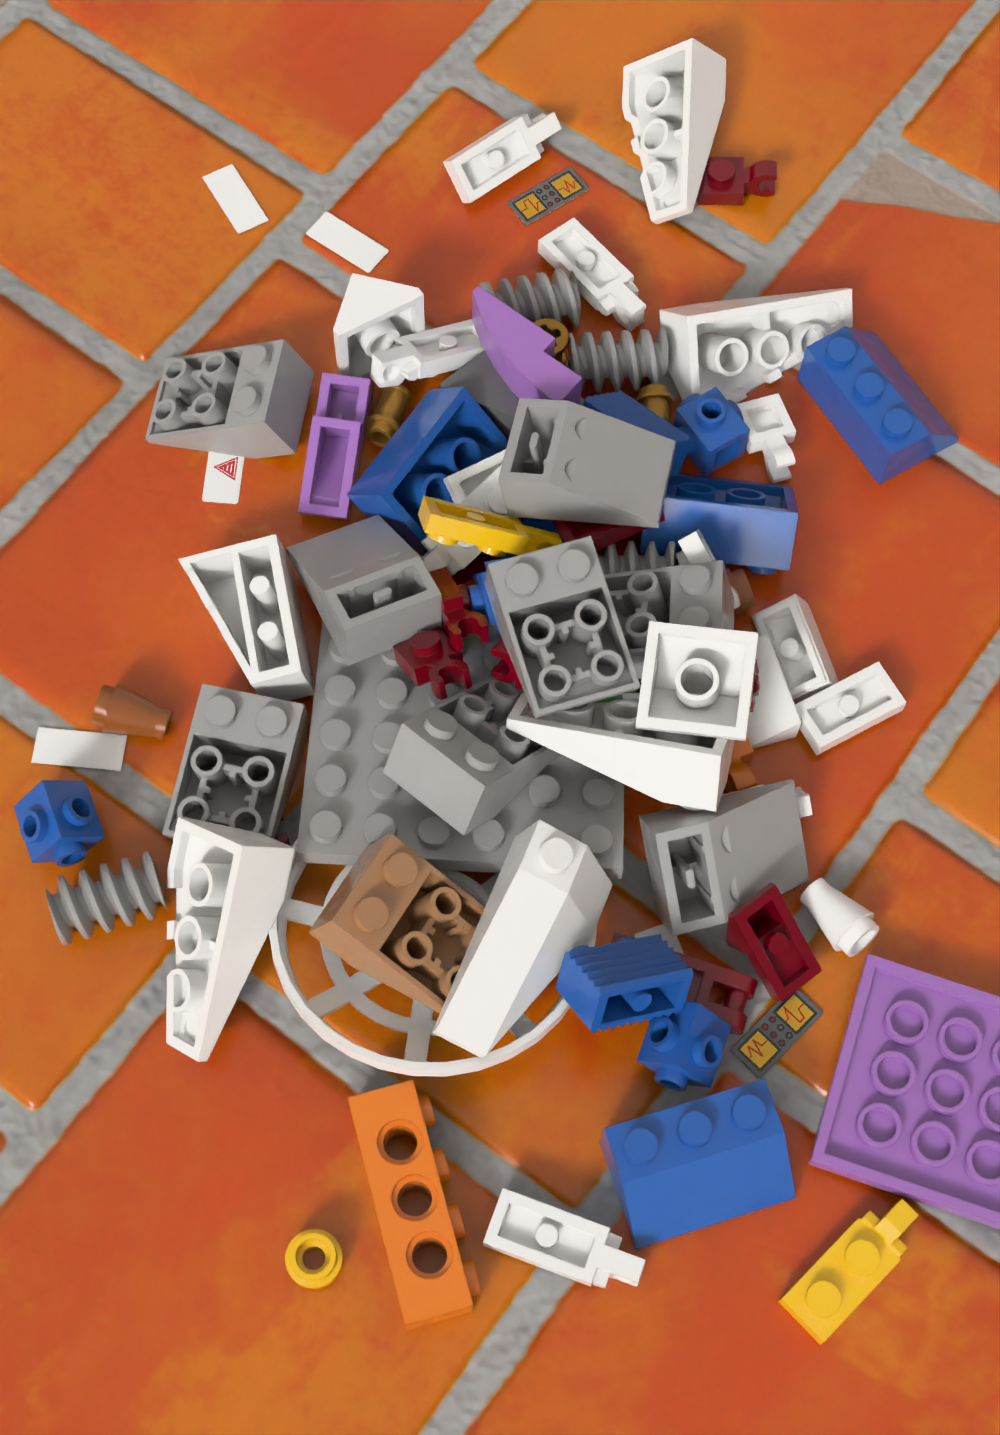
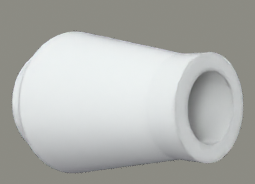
[800,878,880,957]

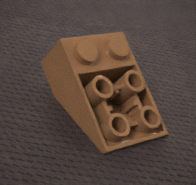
[308,833,485,1013]

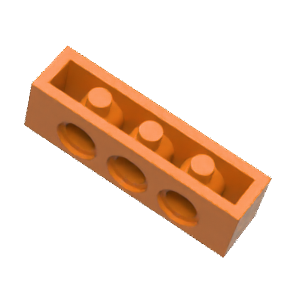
[347,1080,481,1331]

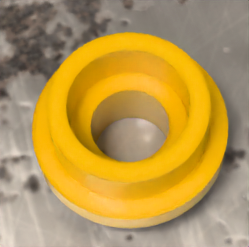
[285,1229,343,1289]

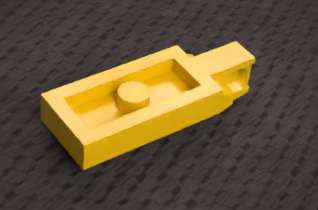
[418,496,562,557]
[778,1199,919,1344]

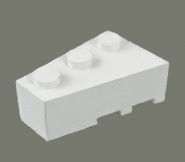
[178,534,315,701]

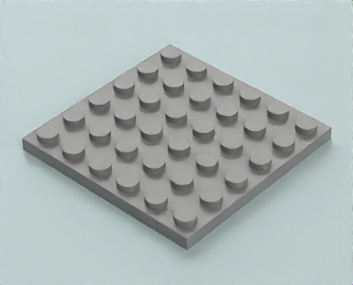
[296,620,624,879]

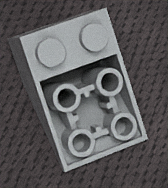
[145,339,314,459]
[498,398,676,528]
[286,515,442,666]
[484,536,641,718]
[604,560,734,679]
[383,676,559,836]
[162,683,311,839]
[639,779,810,936]

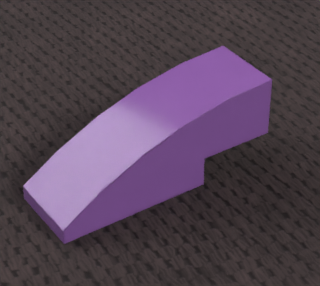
[472,286,582,405]
[298,372,374,520]

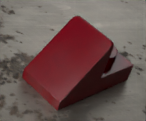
[726,883,822,1003]

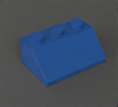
[797,326,959,485]
[347,387,508,556]
[640,473,799,575]
[599,1078,796,1250]

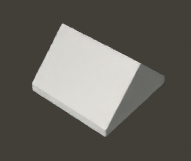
[333,273,425,378]
[636,621,758,741]

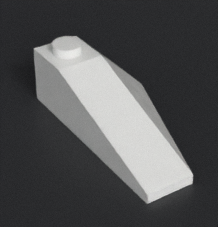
[622,38,726,224]
[659,288,853,403]
[506,693,735,812]
[166,817,295,1062]
[432,819,613,1058]

